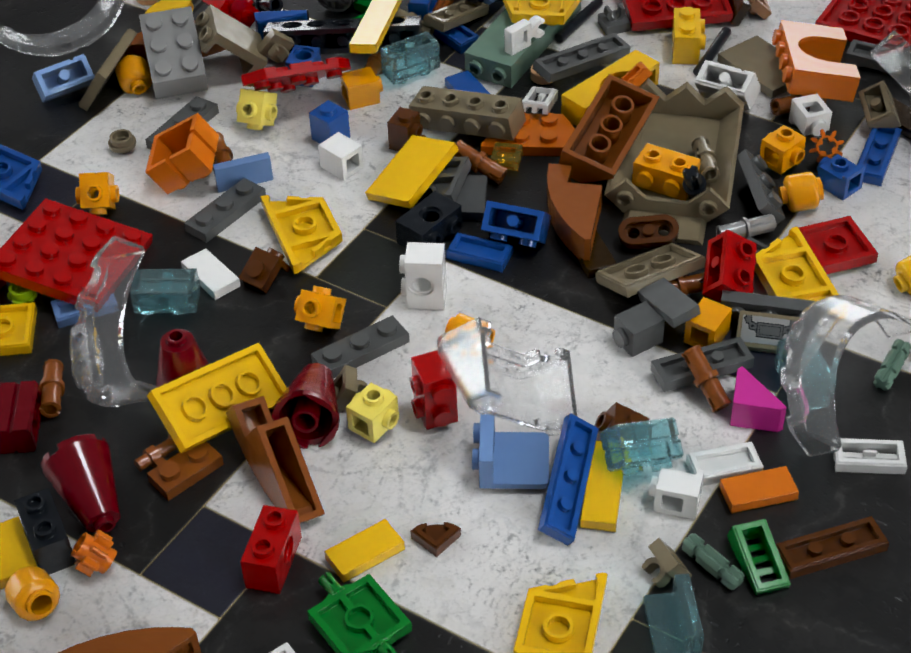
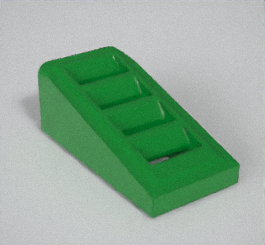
[727,519,791,595]

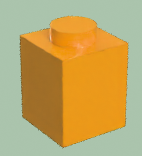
[340,66,383,110]
[684,297,732,347]

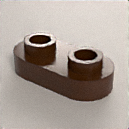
[618,214,679,249]

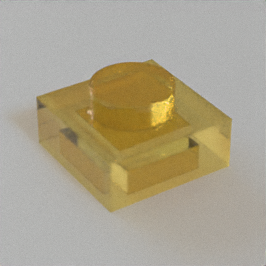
[491,142,523,171]

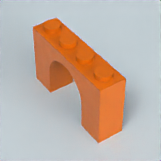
[772,20,861,102]

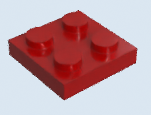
[799,216,878,274]

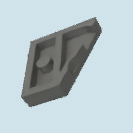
[425,156,472,202]

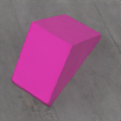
[730,366,787,432]

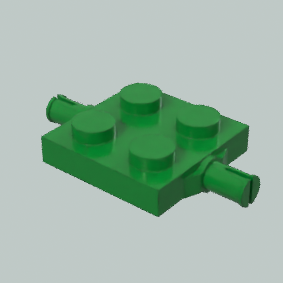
[307,572,412,653]

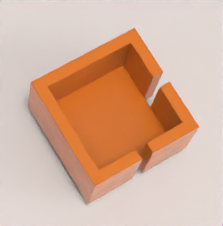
[145,113,219,194]

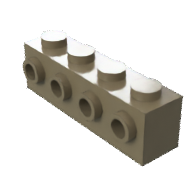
[409,86,526,141]

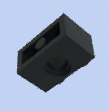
[395,191,462,248]
[14,488,76,575]

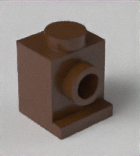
[387,107,426,152]

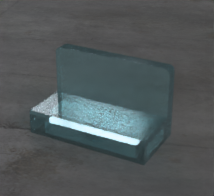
[643,573,704,653]

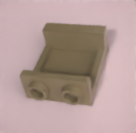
[195,4,268,74]

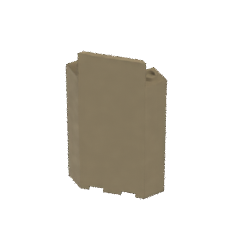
[604,78,745,246]

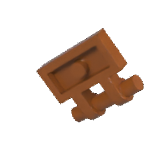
[134,434,224,501]

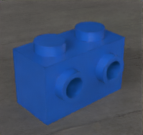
[481,200,551,248]

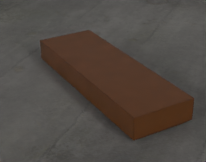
[776,516,889,580]

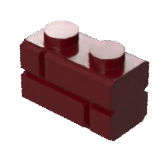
[0,380,42,454]

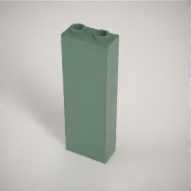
[464,2,581,88]

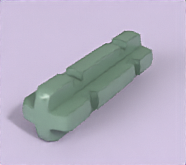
[873,339,911,391]
[682,533,745,590]

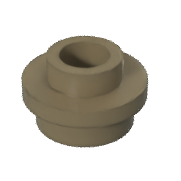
[108,129,136,154]

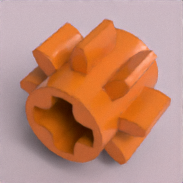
[809,129,844,163]
[71,529,117,577]

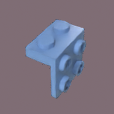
[472,409,549,489]

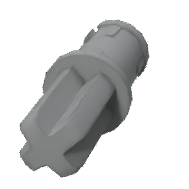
[715,214,777,239]

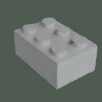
[139,6,208,99]

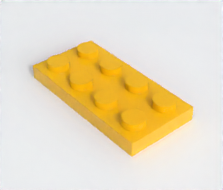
[147,343,287,453]

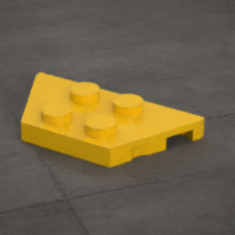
[260,195,343,274]
[754,227,848,319]
[514,573,608,653]

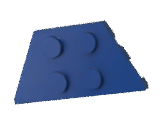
[0,144,42,210]

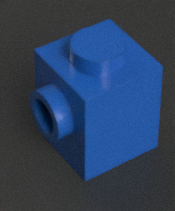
[309,100,350,144]

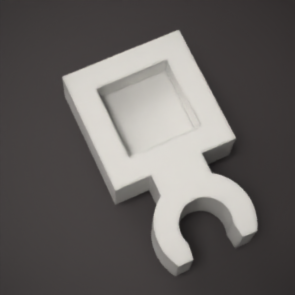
[504,15,545,56]

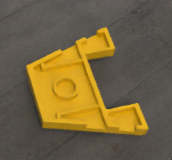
[503,0,582,26]

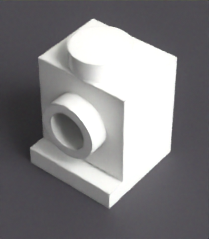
[789,93,832,136]
[649,468,704,520]

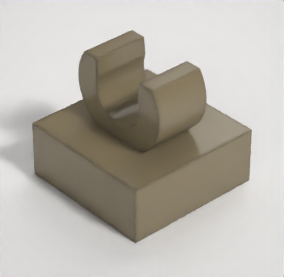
[257,28,295,64]
[334,365,367,413]
[642,538,692,588]

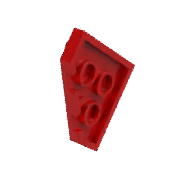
[241,57,351,93]

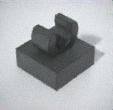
[598,3,631,35]

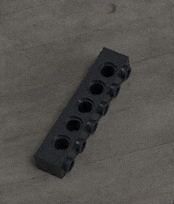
[263,15,423,54]

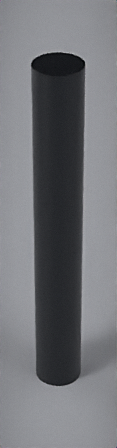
[555,0,603,43]
[693,27,731,76]

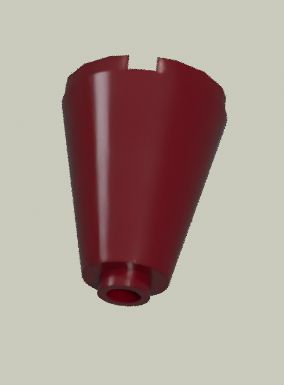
[156,329,209,388]
[272,363,340,449]
[41,434,120,533]

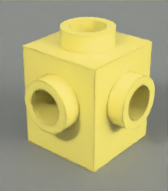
[236,89,278,130]
[346,382,399,443]

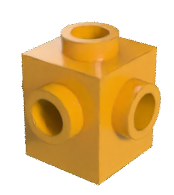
[760,125,806,175]
[75,172,120,215]
[294,285,346,332]

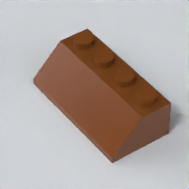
[558,74,660,183]

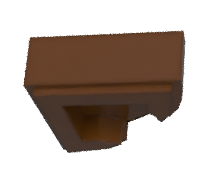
[410,522,461,557]

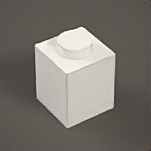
[318,132,364,181]

